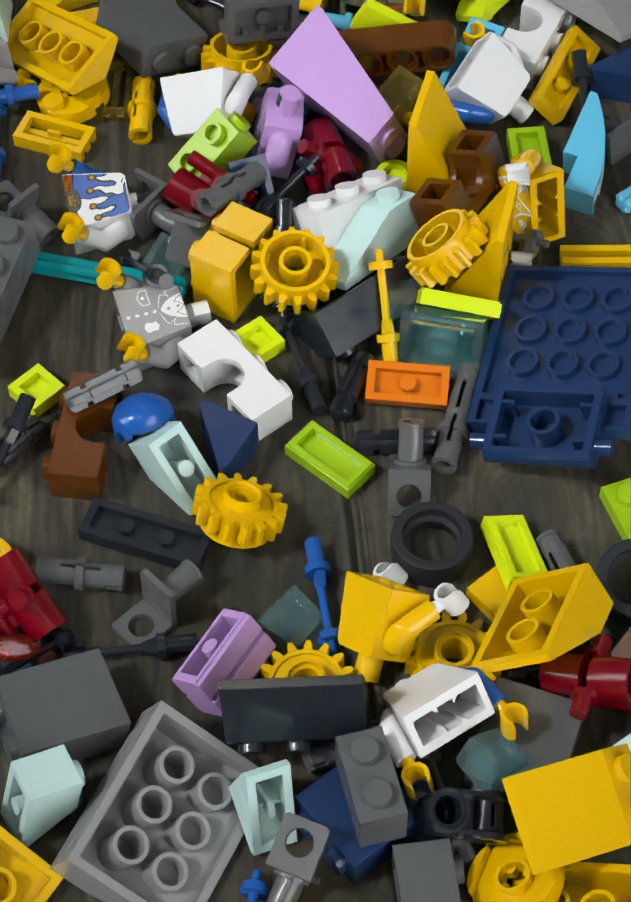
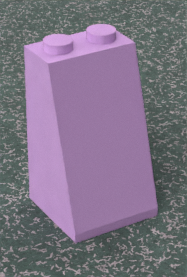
[268,5,408,163]

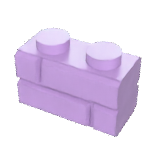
[172,608,276,717]

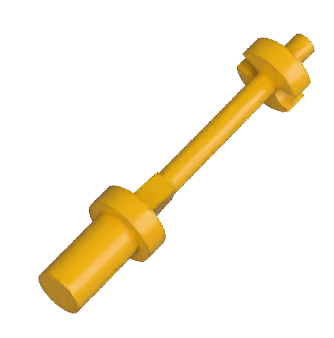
[368,249,401,362]

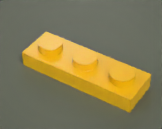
[527,25,601,126]

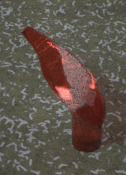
[0,633,42,662]

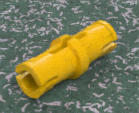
[127,76,157,145]

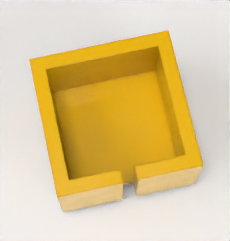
[188,201,273,323]

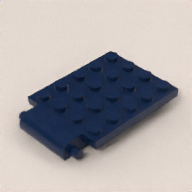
[467,265,631,469]

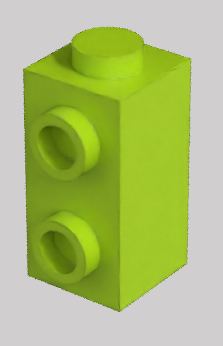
[168,108,258,177]

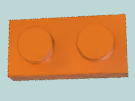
[365,360,450,410]

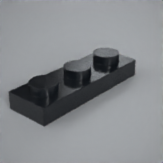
[78,496,214,572]

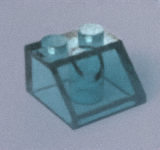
[399,304,488,376]

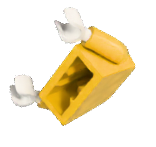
[495,149,565,266]
[338,562,469,683]

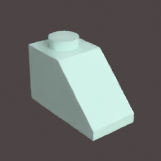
[128,421,217,515]
[0,744,85,847]

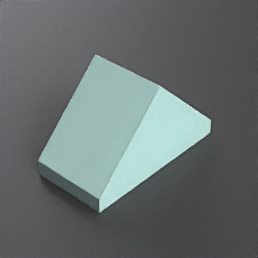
[228,759,297,856]

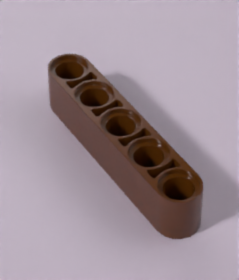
[283,20,457,77]

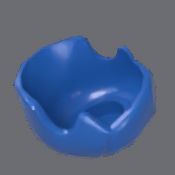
[111,392,175,444]

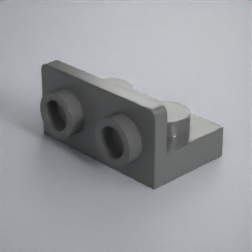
[219,0,300,45]

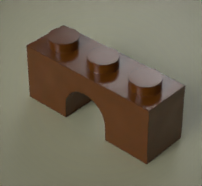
[409,130,506,229]
[42,371,124,500]

